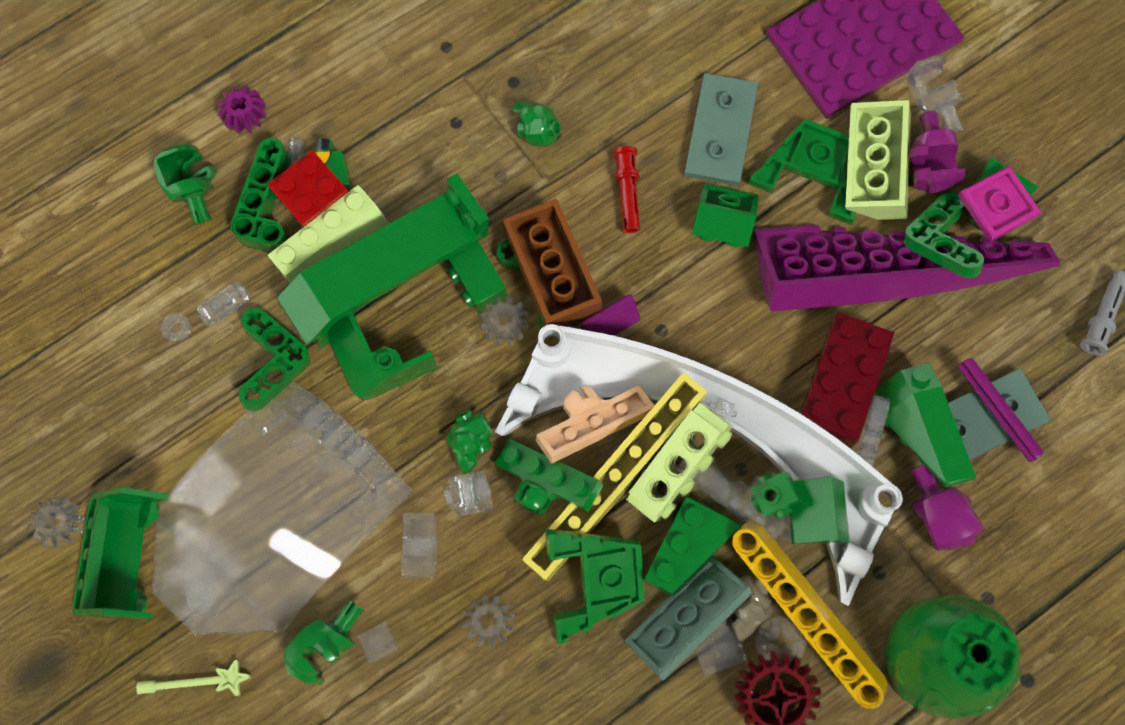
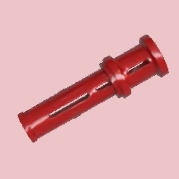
[613,146,641,234]

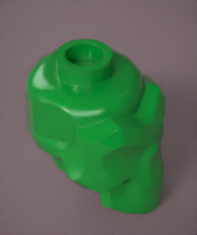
[513,101,561,147]
[447,410,492,474]

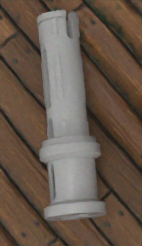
[1080,270,1125,356]

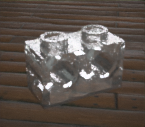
[444,471,494,517]

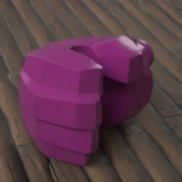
[908,111,965,193]
[911,465,985,551]

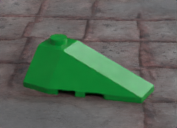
[871,363,976,487]

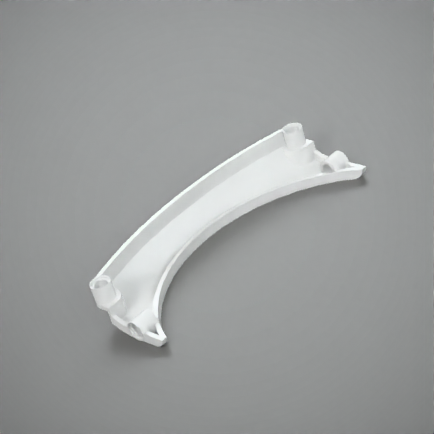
[495,324,902,606]

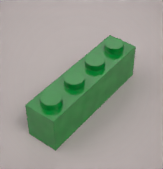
[446,241,508,313]

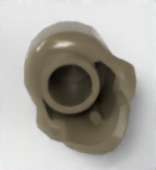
[732,574,773,642]

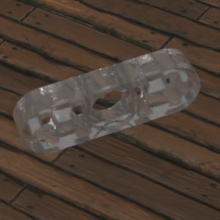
[856,395,890,467]

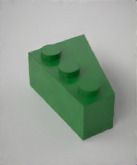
[644,497,742,596]

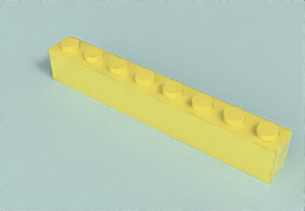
[522,372,707,581]

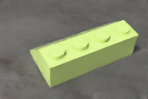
[845,100,911,220]
[267,185,389,283]

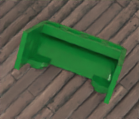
[328,312,438,400]
[72,487,170,619]

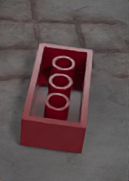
[799,312,895,448]

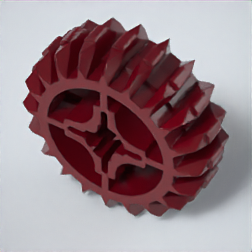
[734,651,821,725]

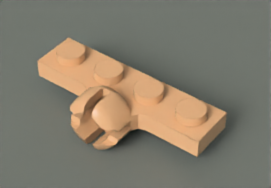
[536,385,655,464]

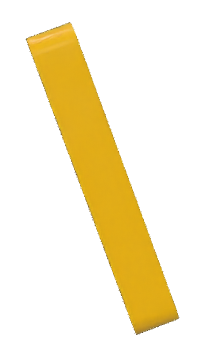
[732,521,887,709]

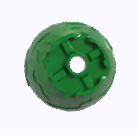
[884,594,1021,719]

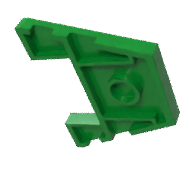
[749,119,855,225]
[545,529,645,645]

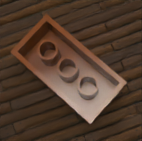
[502,199,602,327]

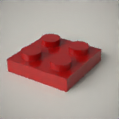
[267,150,348,227]

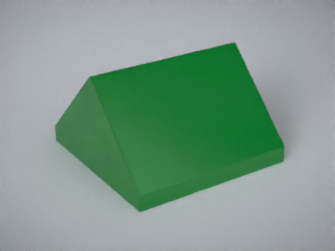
[789,477,850,544]

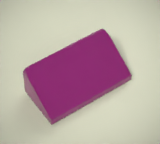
[581,294,640,336]

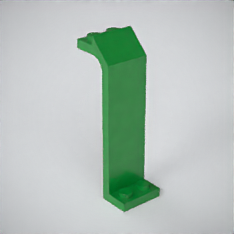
[277,173,489,349]

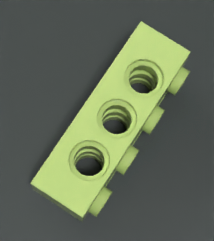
[626,403,734,523]

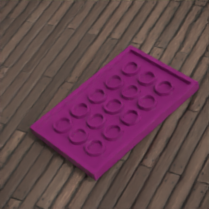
[766,0,965,119]

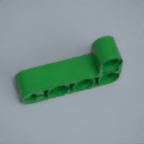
[230,137,290,253]

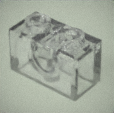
[401,513,439,579]

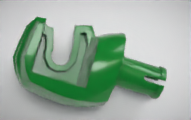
[153,144,217,225]
[284,599,365,685]

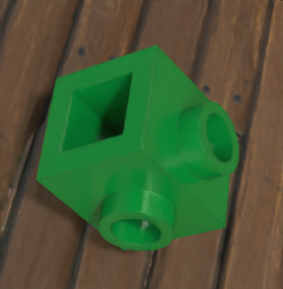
[751,471,804,520]

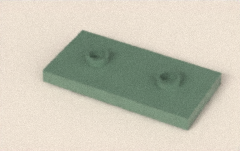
[684,73,758,186]
[948,368,1051,460]
[625,556,753,681]

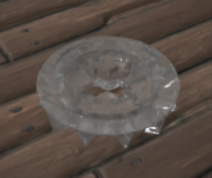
[755,617,806,663]

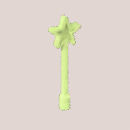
[136,660,251,696]

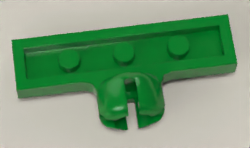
[494,439,604,515]

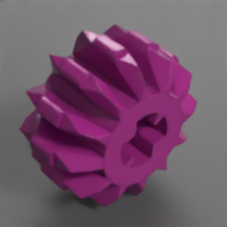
[218,85,266,134]

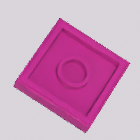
[958,166,1042,243]

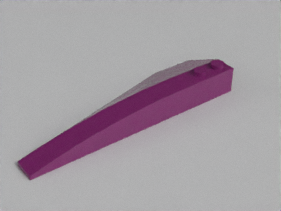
[753,225,1061,311]

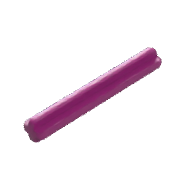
[958,358,1044,462]

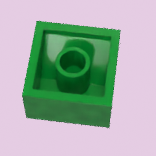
[692,183,759,247]

